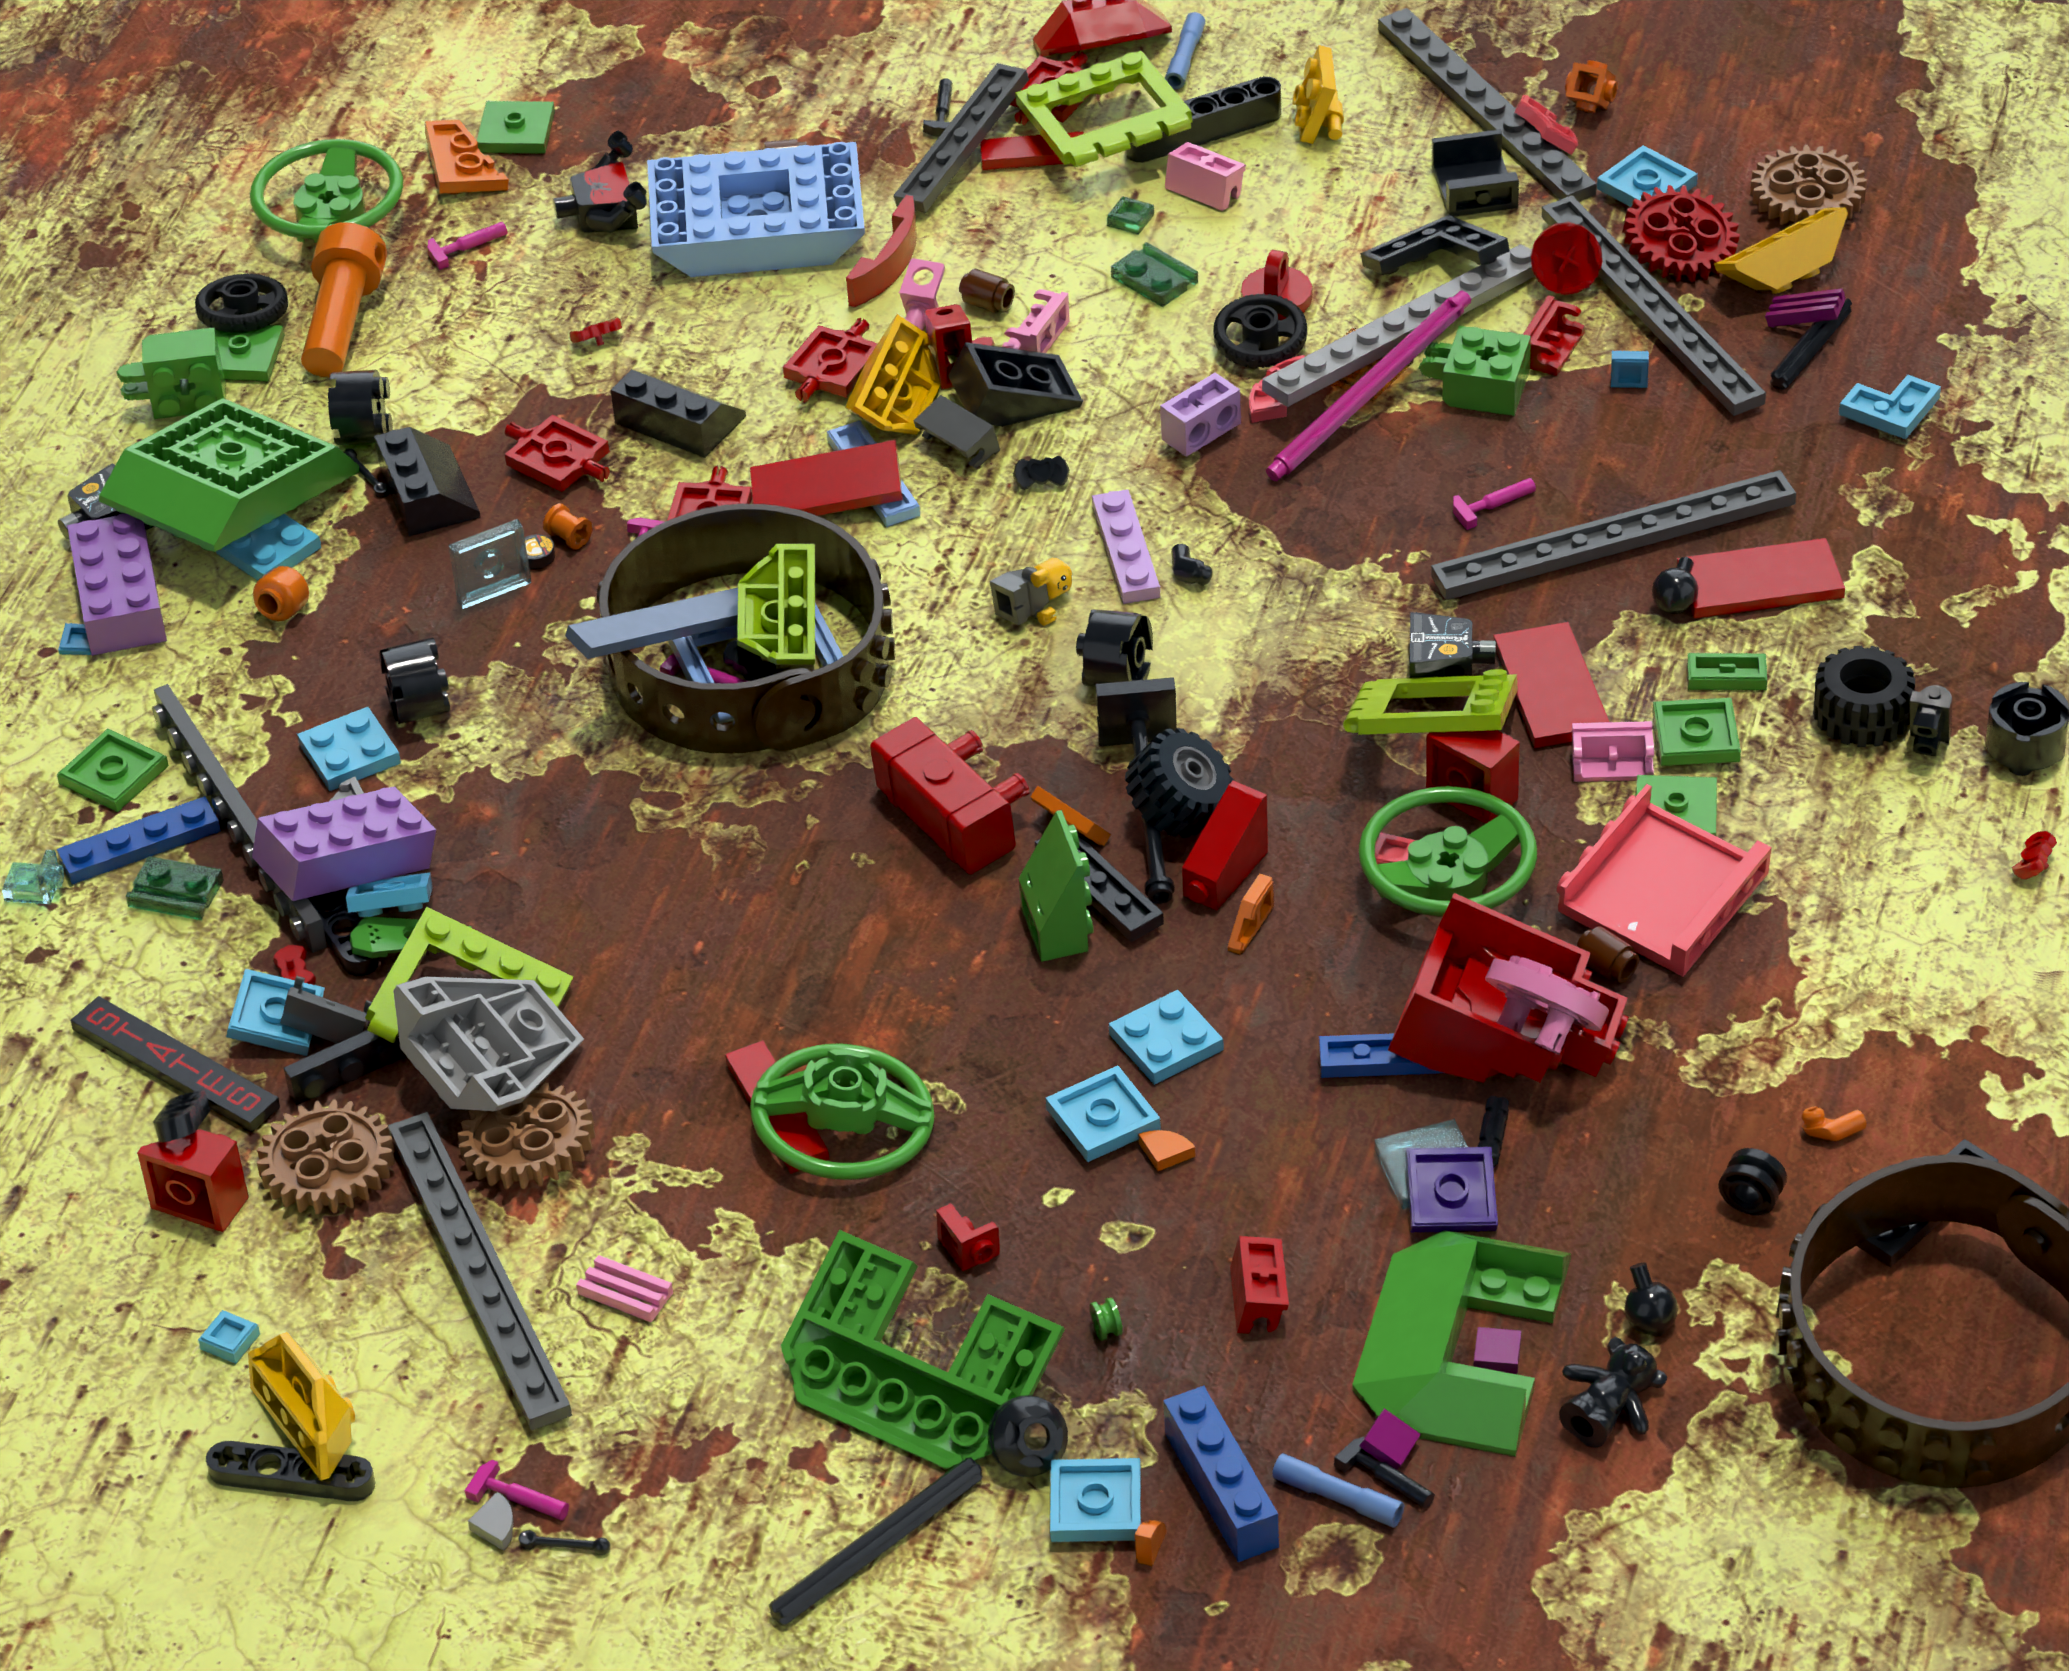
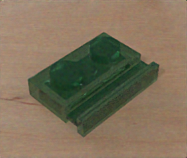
[1111,242,1198,307]
[126,856,224,920]

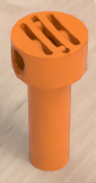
[301,222,388,377]

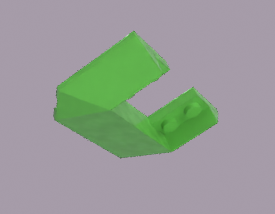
[781,1230,1065,1471]
[1352,1230,1571,1456]

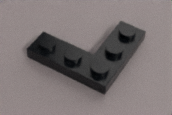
[1360,215,1510,275]

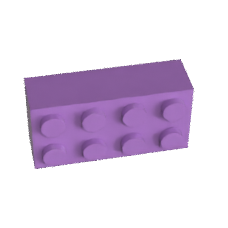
[67,513,167,656]
[252,786,436,901]

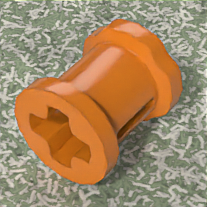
[543,504,593,550]

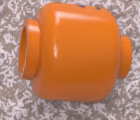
[253,566,310,621]

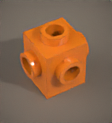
[1565,60,1618,113]

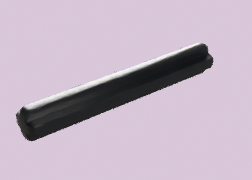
[1770,298,1852,390]

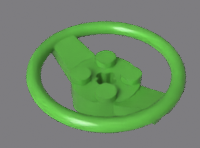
[250,139,403,243]
[1359,786,1537,917]
[750,1044,934,1180]

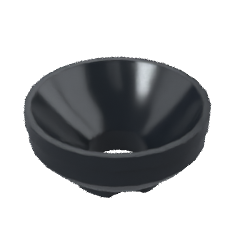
[988,1395,1068,1477]

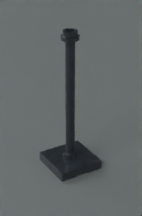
[1095,677,1177,904]

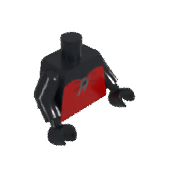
[553,131,647,233]

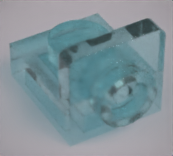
[2,850,64,905]

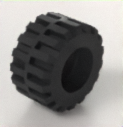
[1813,645,1915,747]

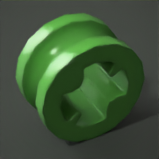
[1089,1297,1123,1341]

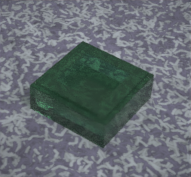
[1107,196,1154,235]

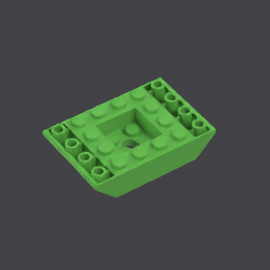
[99,398,359,552]

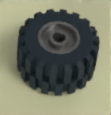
[1125,728,1234,838]

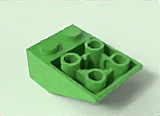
[1019,810,1093,962]

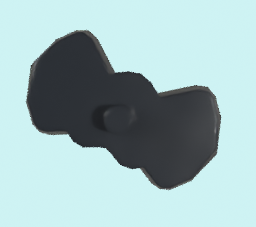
[1013,456,1070,490]
[723,639,776,681]

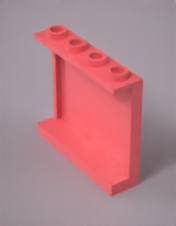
[1556,784,1772,977]

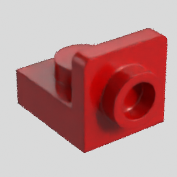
[936,1203,1000,1271]

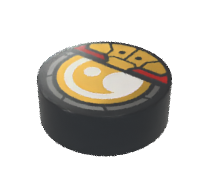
[516,534,555,569]

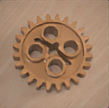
[1750,145,1867,225]
[458,1082,596,1189]
[257,1100,395,1214]

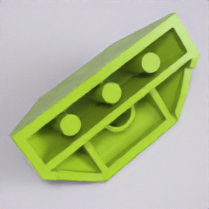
[737,544,815,665]

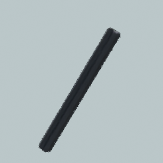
[769,1458,983,1625]

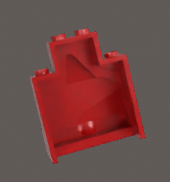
[1388,893,1629,1083]

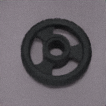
[195,274,288,333]
[1213,294,1307,368]

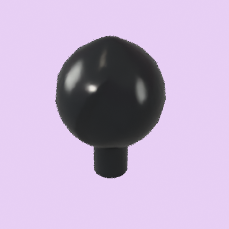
[1652,557,1699,614]
[1624,1262,1678,1337]

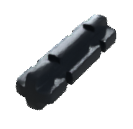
[1477,1095,1509,1168]

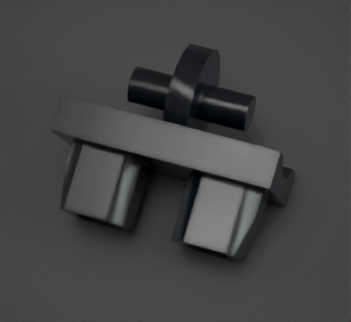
[1910,685,1952,756]

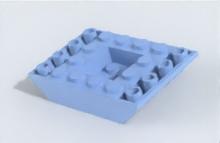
[647,142,865,277]

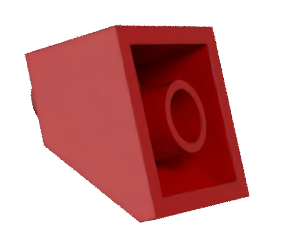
[1426,730,1520,824]
[137,1129,249,1232]

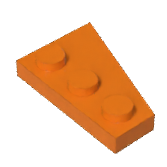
[425,120,509,194]

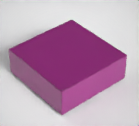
[1474,1327,1522,1374]
[1359,1408,1421,1470]

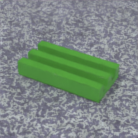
[1687,653,1767,690]

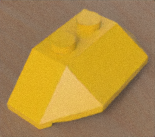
[1714,207,1848,294]
[845,314,940,435]
[248,1332,355,1481]

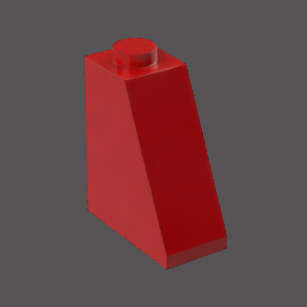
[1182,780,1268,910]

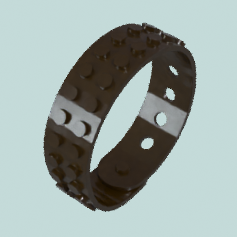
[597,504,895,753]
[1775,1154,2069,1488]

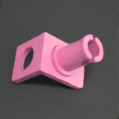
[899,258,945,331]

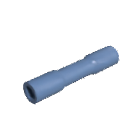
[1165,12,1206,89]
[1272,1453,1405,1528]

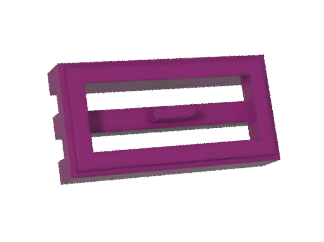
[1765,288,1846,327]

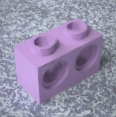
[1160,373,1241,457]

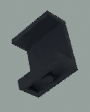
[1432,129,1519,217]

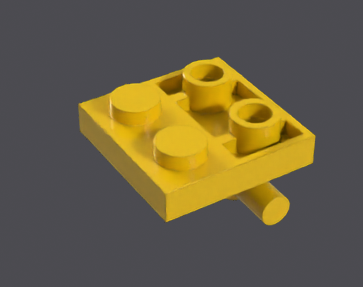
[1293,45,1344,144]

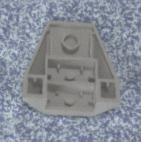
[393,977,584,1111]

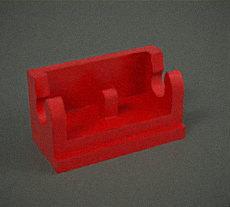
[1523,295,1585,376]
[1230,1236,1289,1334]

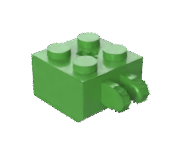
[1419,326,1531,416]
[116,327,226,419]

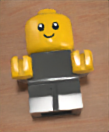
[989,558,1072,626]

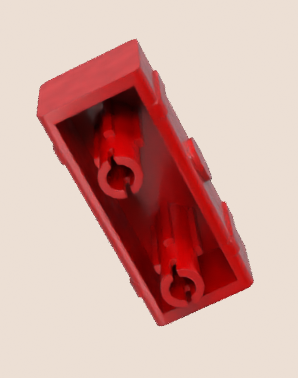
[870,717,1030,875]

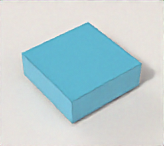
[198,1310,260,1364]

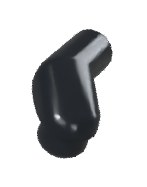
[1171,544,1213,585]

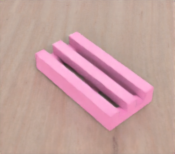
[576,1255,673,1322]

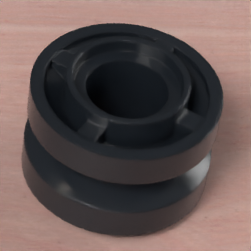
[1718,1148,1787,1216]

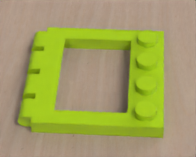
[1015,51,1192,167]
[1343,669,1518,735]
[365,907,574,1043]

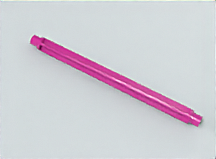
[1266,290,1471,481]

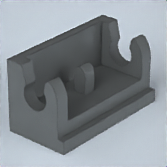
[914,395,1000,468]
[280,976,372,1044]

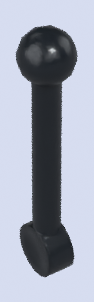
[343,448,389,498]
[519,1530,611,1555]

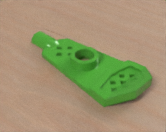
[350,917,472,958]

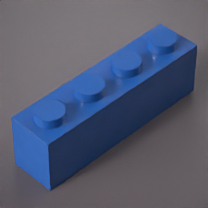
[1163,1386,1279,1562]

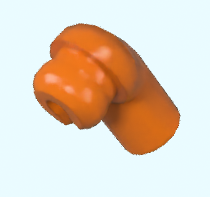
[1801,1106,1867,1142]

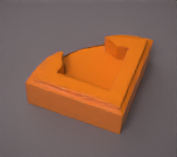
[1138,1130,1196,1171]
[1135,1520,1167,1566]

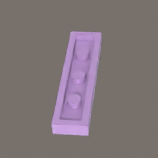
[1092,489,1160,604]

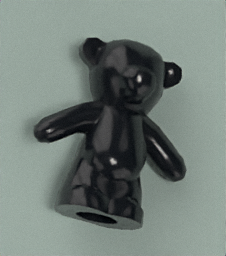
[1559,1337,1667,1448]

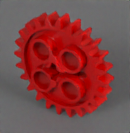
[1622,185,1740,282]

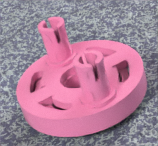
[1485,956,1609,1054]

